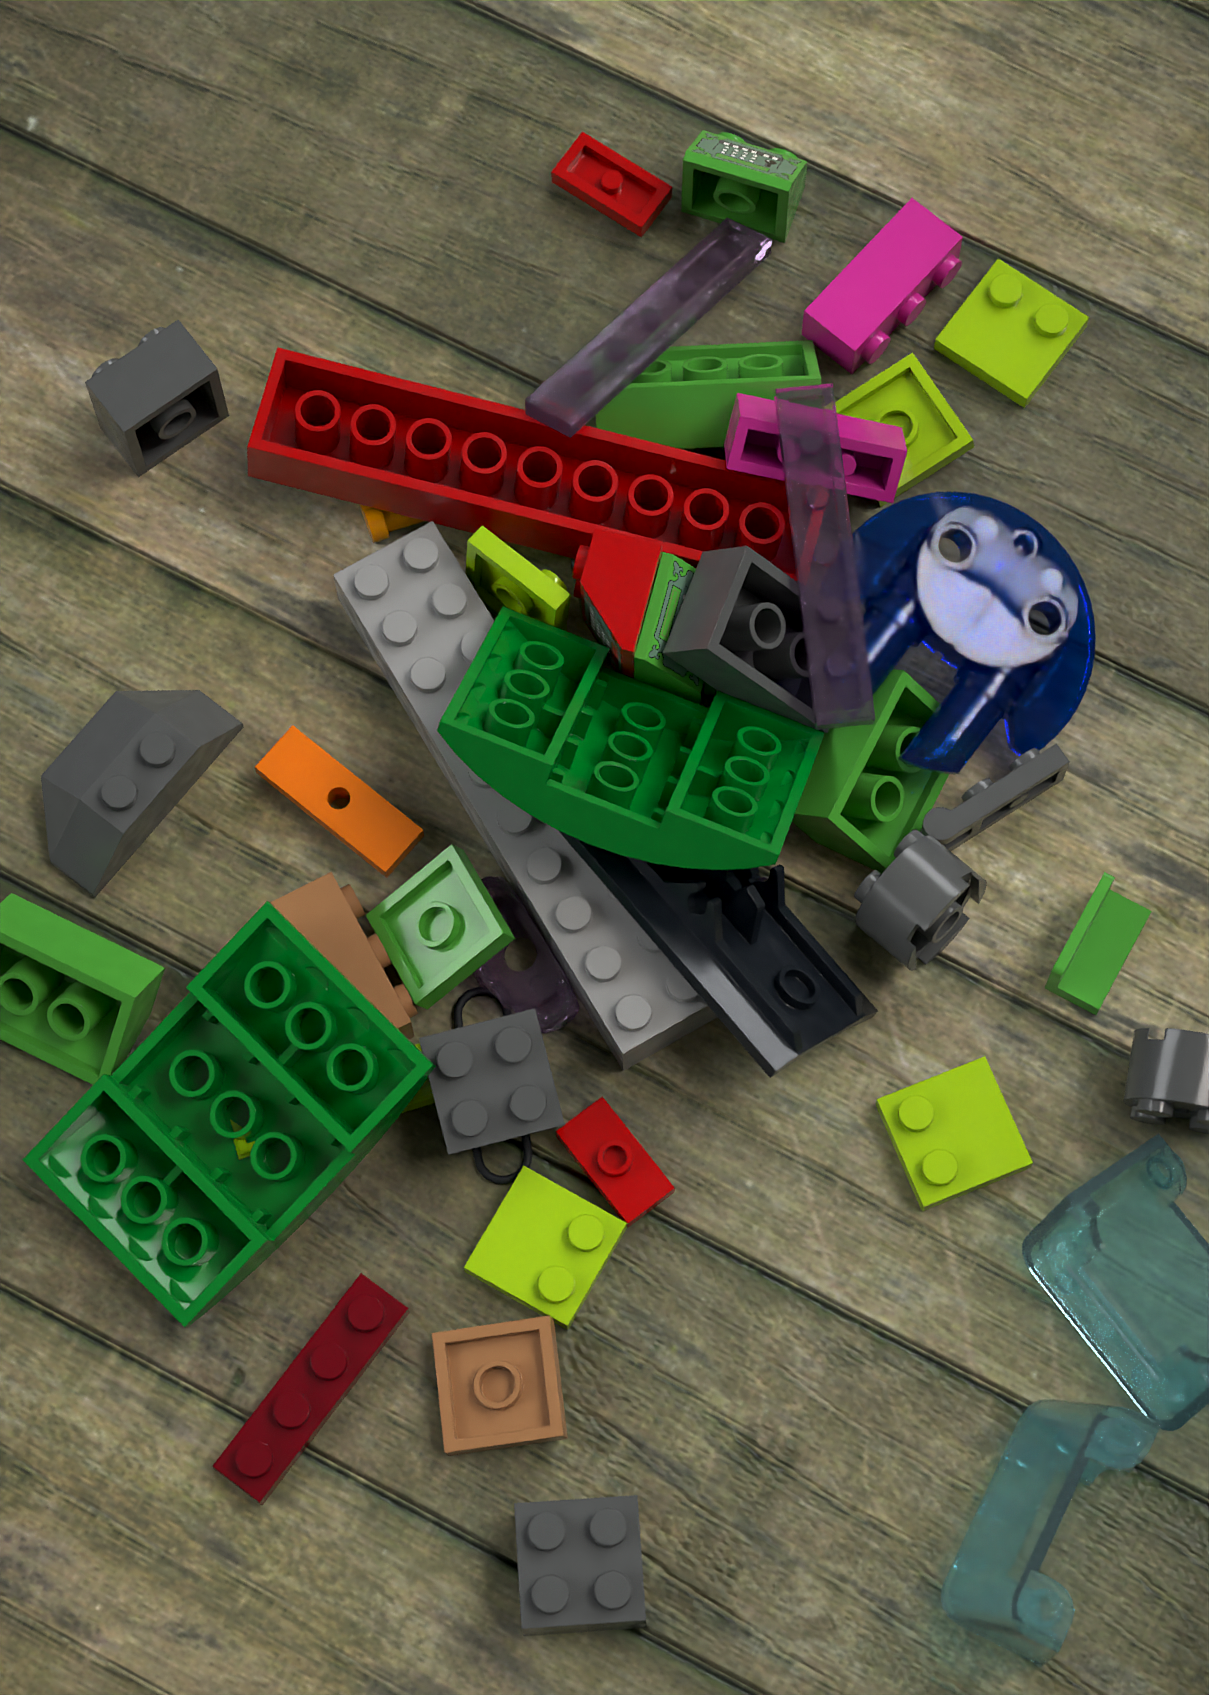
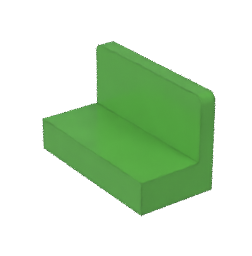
[1045,872,1152,1015]

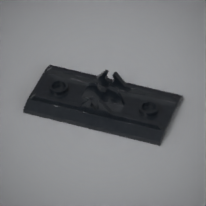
[559,831,878,1078]

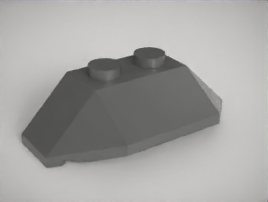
[41,690,244,898]

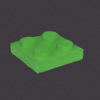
[366,844,515,1010]

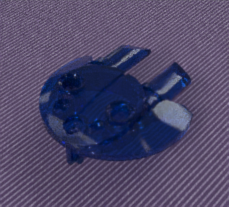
[818,491,1096,775]

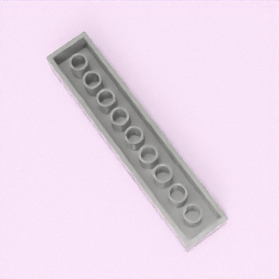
[333,521,717,1071]

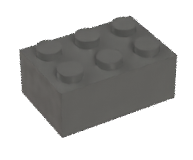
[663,546,866,733]

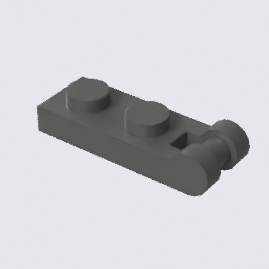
[920,743,1070,851]

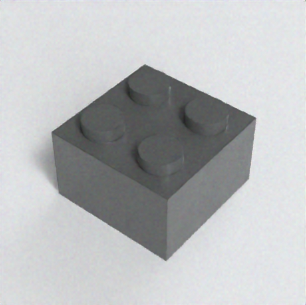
[85,319,229,477]
[419,1008,565,1155]
[514,1495,646,1636]

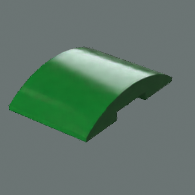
[437,606,825,870]
[23,901,435,1327]

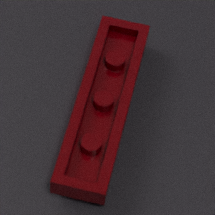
[212,1273,410,1505]

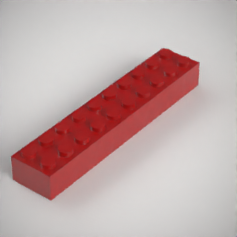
[247,347,829,588]

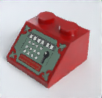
[572,528,662,678]

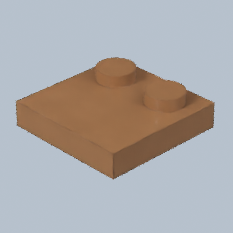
[432,1315,568,1456]

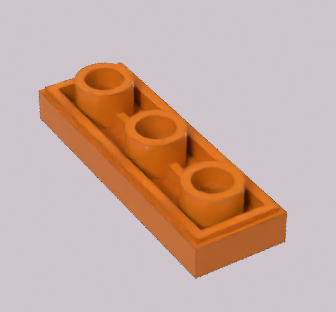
[255,725,424,878]

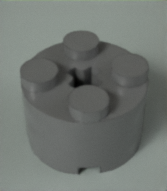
[854,830,987,971]
[1123,1028,1209,1134]

